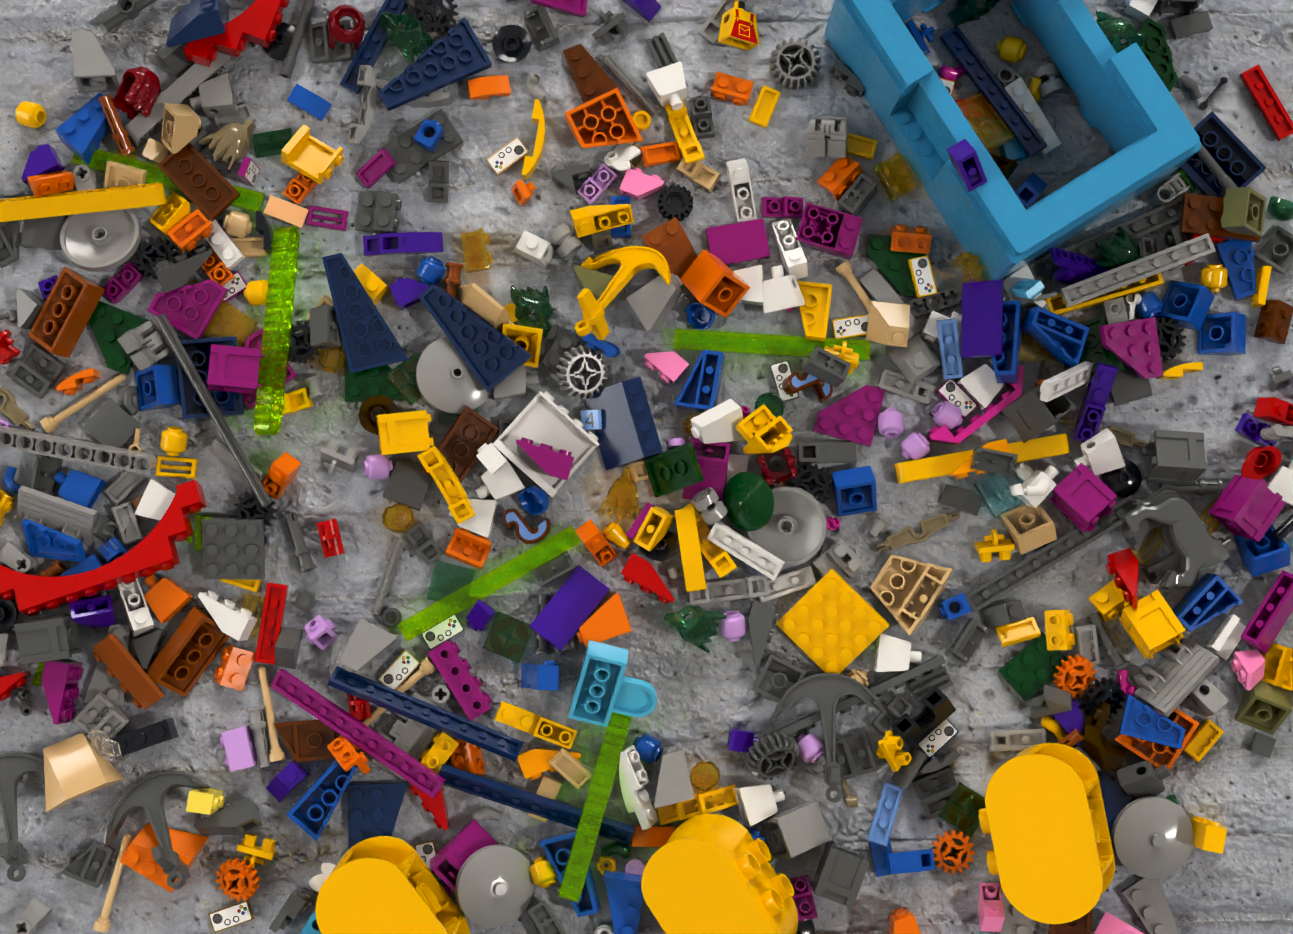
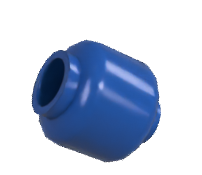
[416,256,445,286]
[1135,291,1163,319]
[632,734,663,764]

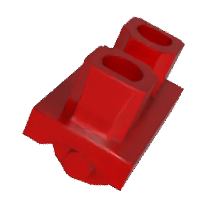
[0,329,21,365]
[316,518,345,558]
[347,693,372,720]

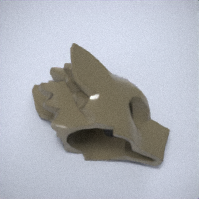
[198,118,256,170]

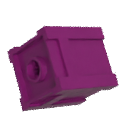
[207,344,264,395]
[1049,463,1117,533]
[1208,475,1286,542]

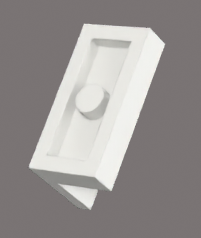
[1206,614,1246,661]

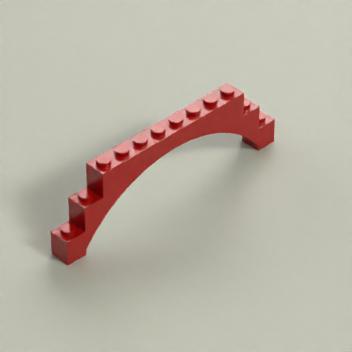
[184,0,289,67]
[0,480,207,616]

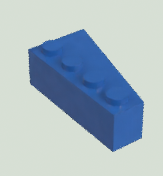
[991,301,1023,383]
[287,759,358,842]
[539,829,601,917]

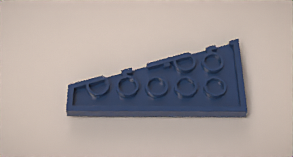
[378,16,492,111]
[322,253,409,374]
[418,284,533,392]
[347,782,409,849]

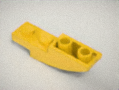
[494,701,577,750]

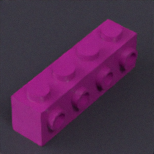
[1240,570,1293,654]
[428,640,493,721]

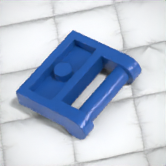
[583,332,620,357]

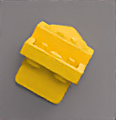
[735,404,793,454]
[1261,643,1293,691]

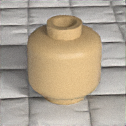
[223,210,253,238]

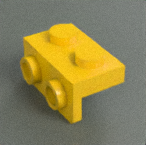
[1088,580,1131,622]
[1044,609,1075,651]
[420,732,459,773]

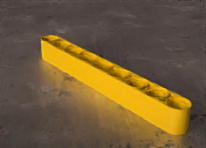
[0,183,166,222]
[894,434,1070,484]

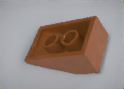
[642,217,698,279]

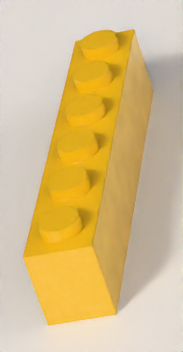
[1044,273,1164,316]

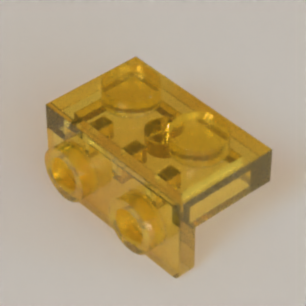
[873,153,918,201]
[461,228,493,273]
[951,252,981,283]

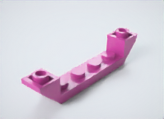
[927,365,1024,445]

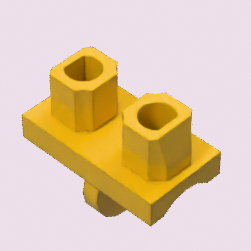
[824,341,859,374]
[974,529,1015,563]
[876,730,912,772]
[236,832,277,869]

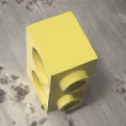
[186,788,225,815]

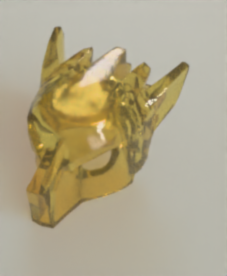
[598,467,641,522]

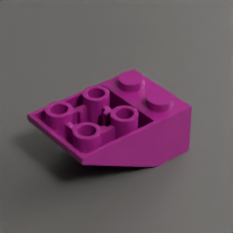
[796,202,863,260]
[516,437,574,480]
[682,438,731,501]
[41,659,84,725]
[430,819,500,892]

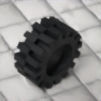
[658,184,693,221]

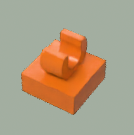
[511,179,536,206]

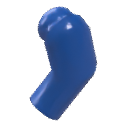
[3,466,21,494]

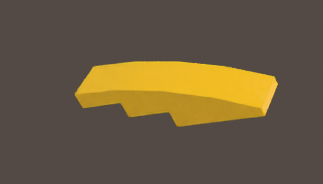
[674,507,707,592]
[655,784,738,825]

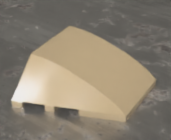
[459,283,515,332]
[870,555,953,636]
[43,733,125,813]

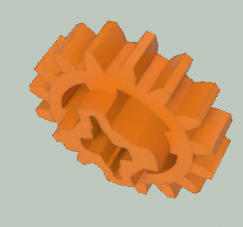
[1053,655,1097,699]
[932,829,975,875]
[215,857,260,902]

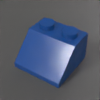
[1158,280,1215,331]
[1198,312,1246,356]
[135,365,181,411]
[832,466,877,517]
[1234,524,1291,577]

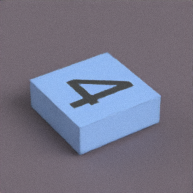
[581,409,602,430]

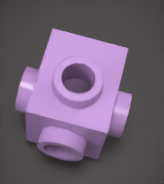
[304,614,338,651]

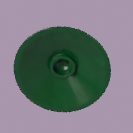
[723,472,774,531]

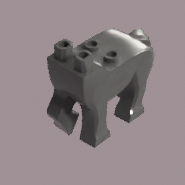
[1120,486,1236,587]

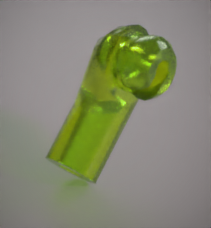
[31,662,45,686]

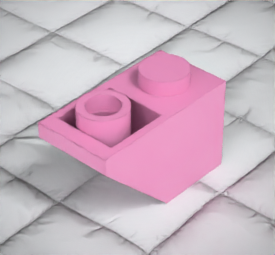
[619,167,664,201]
[644,351,689,385]
[1231,650,1265,690]
[978,883,1005,932]

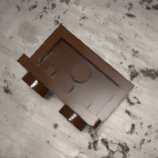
[1254,300,1293,344]

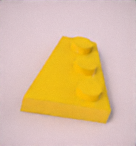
[797,281,833,341]

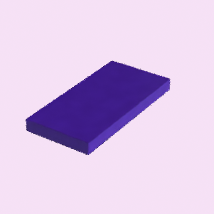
[961,280,1003,359]
[529,565,610,652]

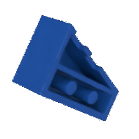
[55,92,111,165]
[1021,306,1090,368]
[674,349,725,412]
[1172,573,1244,632]
[521,660,561,691]
[604,870,643,934]

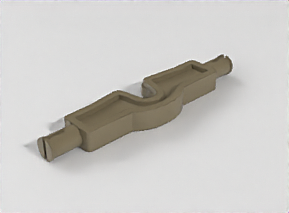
[0,387,36,431]
[1058,416,1147,448]
[876,510,960,553]

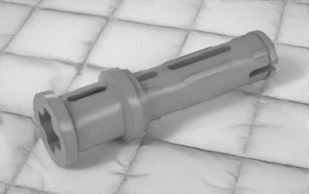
[246,705,271,768]

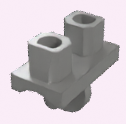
[320,441,357,476]

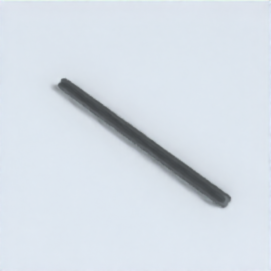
[155,314,272,508]

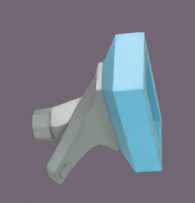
[1009,278,1057,310]

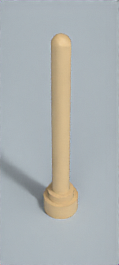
[835,260,870,312]
[40,374,126,434]
[361,657,437,726]
[258,666,285,763]
[93,834,131,933]

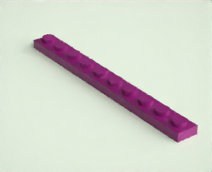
[270,668,445,798]

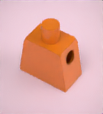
[144,575,194,623]

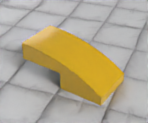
[1157,362,1203,380]
[267,388,314,418]

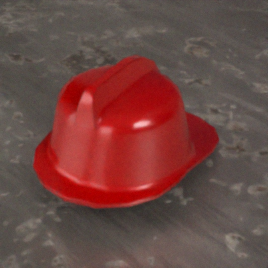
[1241,446,1282,480]

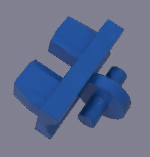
[906,19,935,55]
[98,536,127,563]

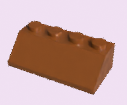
[28,267,105,358]
[146,606,230,697]
[92,632,165,710]

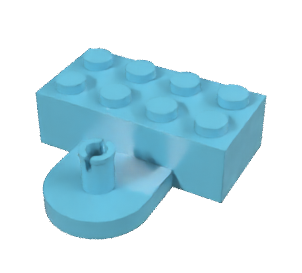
[568,640,657,727]

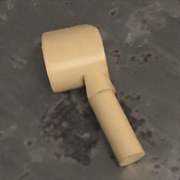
[129,428,143,452]

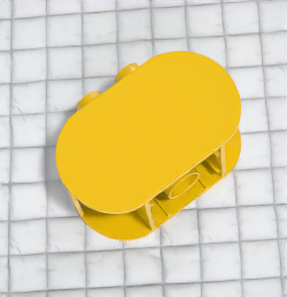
[979,743,1115,924]
[641,814,798,934]
[315,836,470,934]

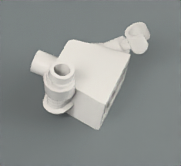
[1010,462,1059,508]

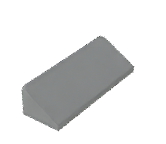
[211,439,267,482]

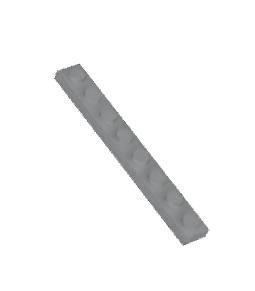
[1060,233,1216,308]

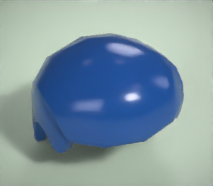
[685,301,715,331]
[519,485,549,516]

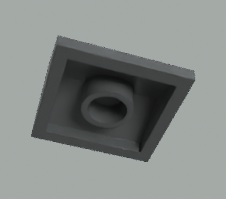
[1254,225,1293,275]

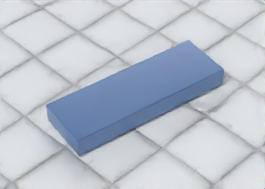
[937,318,963,380]
[867,782,904,847]

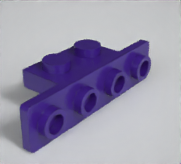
[1049,247,1111,285]

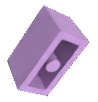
[220,726,257,772]

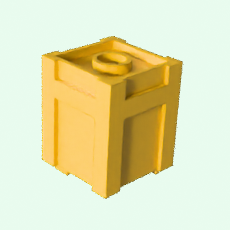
[376,410,434,455]
[1118,589,1185,660]

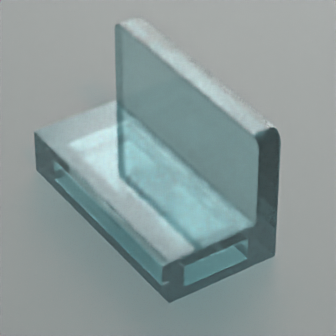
[974,473,1021,517]

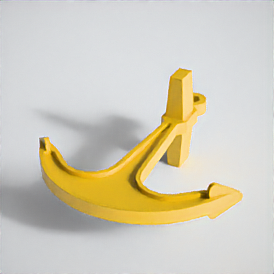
[574,246,671,341]

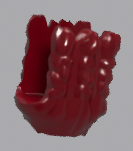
[327,4,365,50]
[112,66,161,120]
[756,447,797,486]

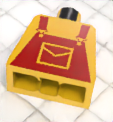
[718,1,759,51]

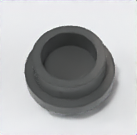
[295,591,316,611]
[382,608,402,628]

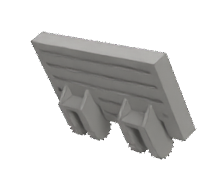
[16,485,97,546]
[1134,638,1220,717]
[371,691,447,781]

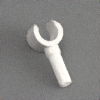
[1126,294,1142,321]

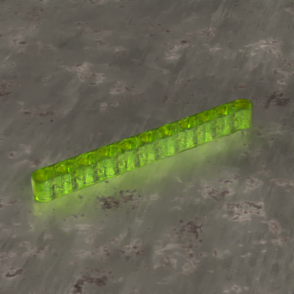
[253,226,300,436]
[558,712,632,903]

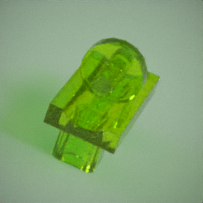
[186,514,213,551]

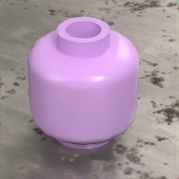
[932,401,963,430]
[878,408,904,439]
[901,432,931,461]
[363,454,393,480]
[719,611,746,642]
[796,733,825,764]

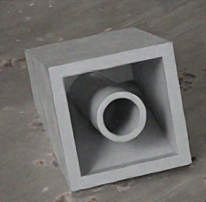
[71,30,120,92]
[626,273,684,333]
[338,618,402,673]
[654,745,695,808]
[759,801,831,859]

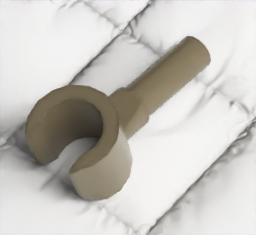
[841,780,858,807]

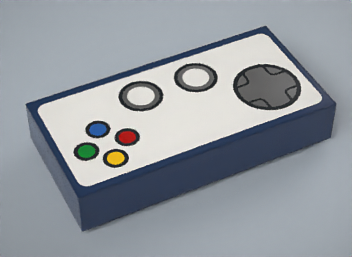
[917,719,959,759]

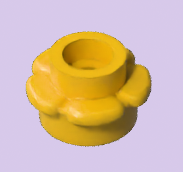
[596,855,616,875]

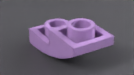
[577,162,619,205]

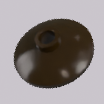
[359,395,398,435]

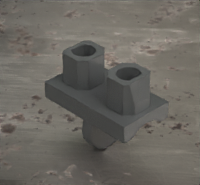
[592,10,629,45]

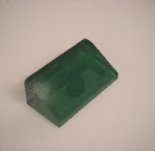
[253,128,293,158]

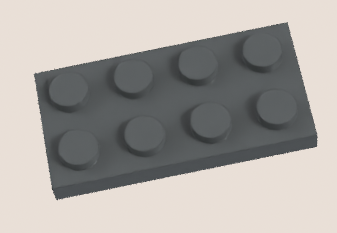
[377,109,463,184]

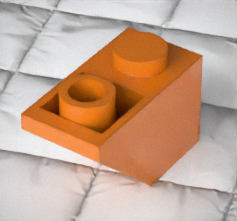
[262,452,301,500]
[575,519,617,567]

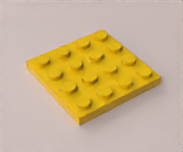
[776,568,890,674]

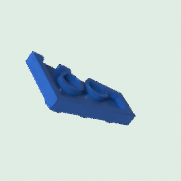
[1214,240,1256,301]
[21,518,86,562]
[1119,694,1186,749]

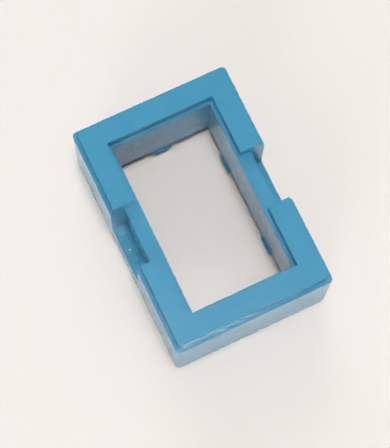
[824,0,1201,281]

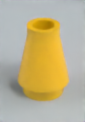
[602,521,631,550]

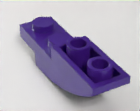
[363,232,443,256]
[1073,362,1118,442]

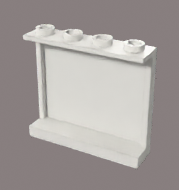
[493,391,600,497]

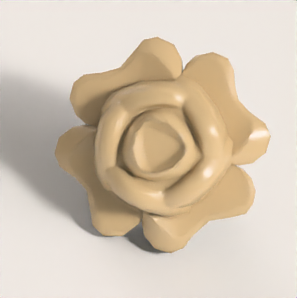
[847,669,869,687]

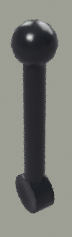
[1199,77,1228,110]

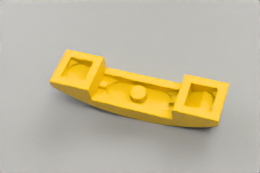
[522,99,546,180]
[664,100,705,165]
[417,446,476,524]
[682,503,737,578]

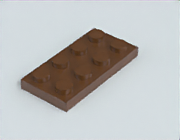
[157,143,241,222]
[1179,193,1261,243]
[421,406,499,483]

